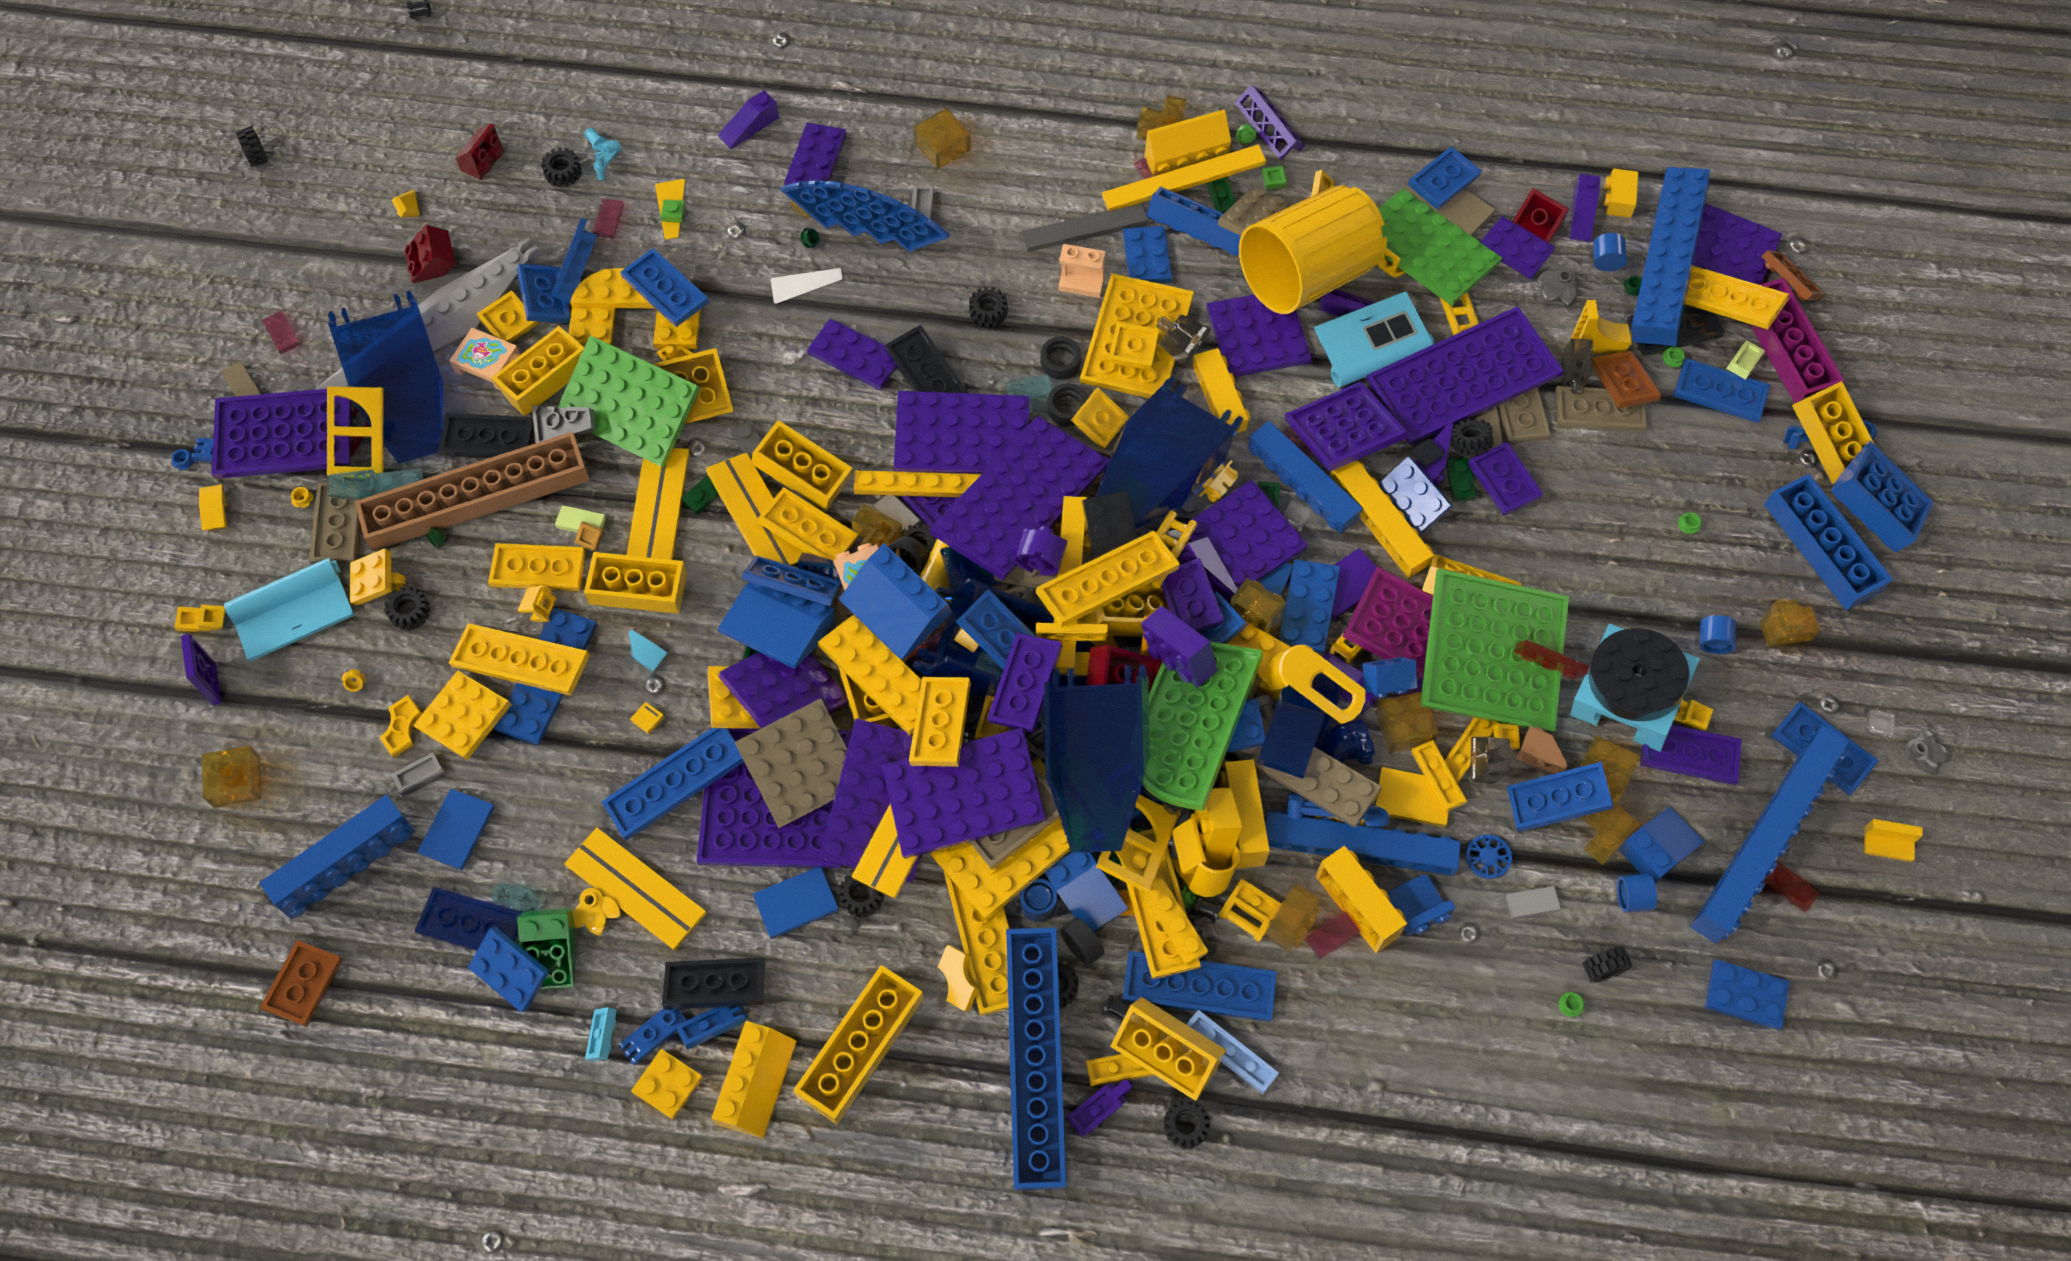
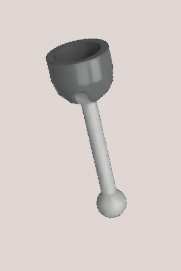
[843,916,902,936]

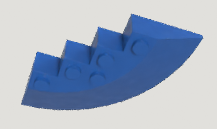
[780,181,950,252]

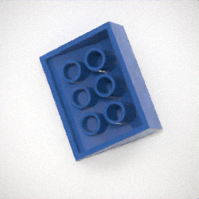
[1831,441,1933,552]
[839,543,953,661]
[718,582,835,669]

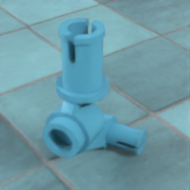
[584,127,621,180]

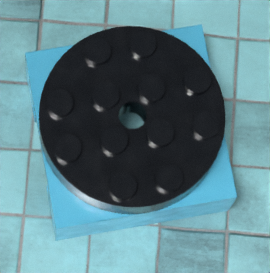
[1570,624,1700,751]

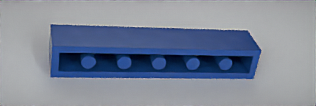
[1147,187,1241,256]
[1248,421,1363,534]

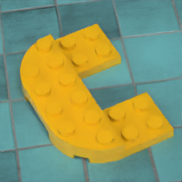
[568,268,701,349]

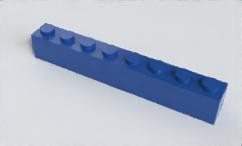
[1265,810,1460,876]

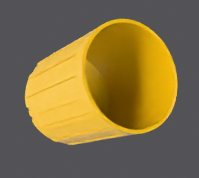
[1239,185,1387,314]

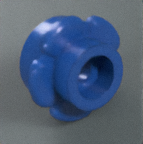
[171,449,194,470]

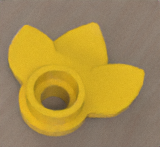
[573,888,620,936]

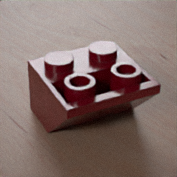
[455,123,504,180]
[404,224,455,283]

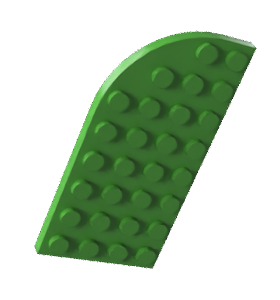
[1130,642,1264,811]

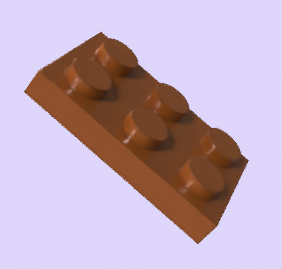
[1761,250,1826,301]
[1591,350,1661,408]
[260,940,343,1028]

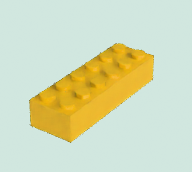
[793,965,924,1125]

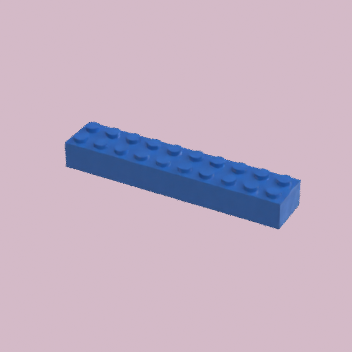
[1632,167,1710,346]
[1690,725,1849,944]
[1006,927,1066,1191]

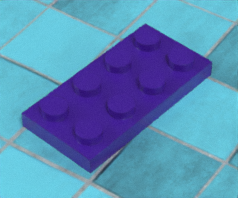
[784,122,847,186]
[807,318,897,391]
[987,633,1063,733]
[1640,725,1742,785]

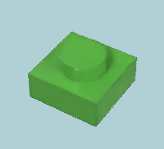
[1261,166,1287,190]
[661,200,685,223]

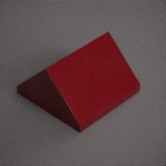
[1512,187,1569,243]

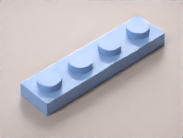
[1186,1010,1279,1094]

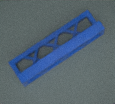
[551,218,597,304]

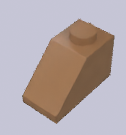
[1516,726,1567,774]

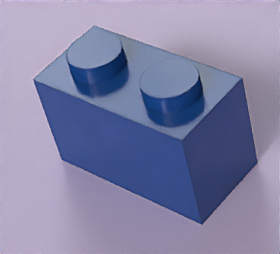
[1363,657,1417,697]

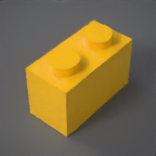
[1603,168,1638,218]

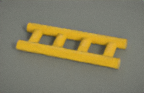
[1439,292,1479,335]
[1152,511,1198,588]

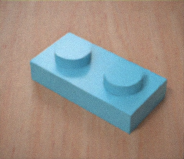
[585,1007,617,1062]

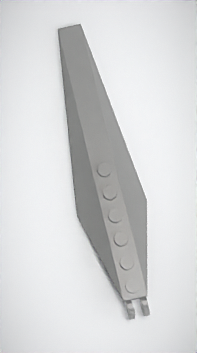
[316,237,541,389]

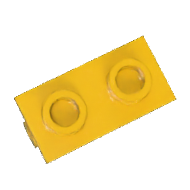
[1199,460,1238,502]

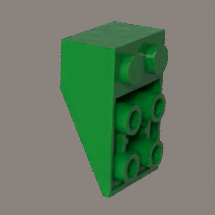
[517,908,575,990]

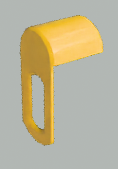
[1266,645,1365,724]
[1168,828,1240,897]

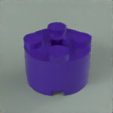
[1015,527,1068,576]

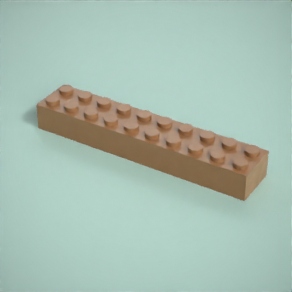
[354,432,590,551]

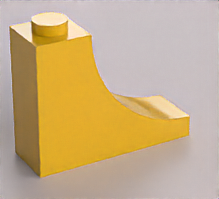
[1571,300,1632,354]

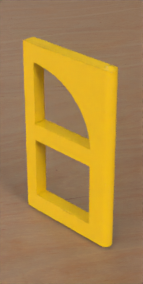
[327,386,383,477]
[1096,789,1178,893]

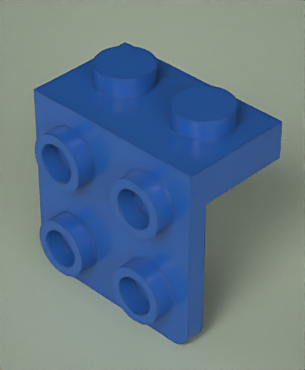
[1387,874,1455,937]

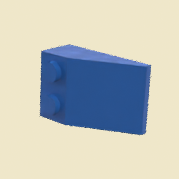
[1618,807,1704,883]
[1045,844,1129,932]

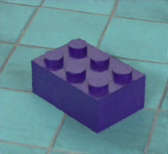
[1141,606,1218,688]

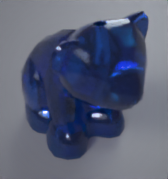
[1321,719,1375,765]

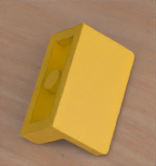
[1864,819,1923,862]

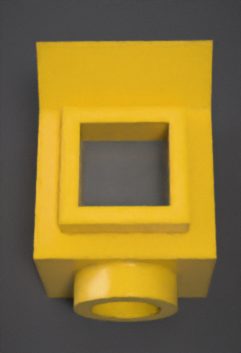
[517,585,556,622]
[1330,633,1364,665]

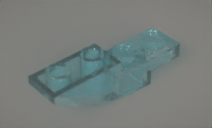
[328,468,423,500]

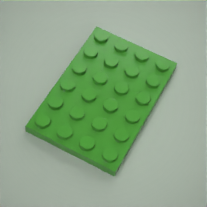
[1378,188,1502,306]
[557,335,701,467]

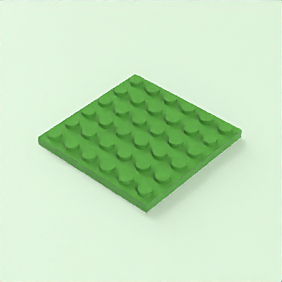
[1420,569,1569,733]

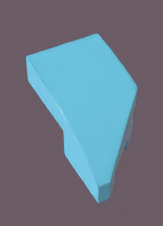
[628,630,667,672]

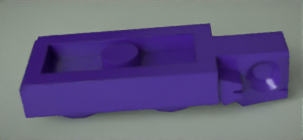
[1067,1079,1132,1138]

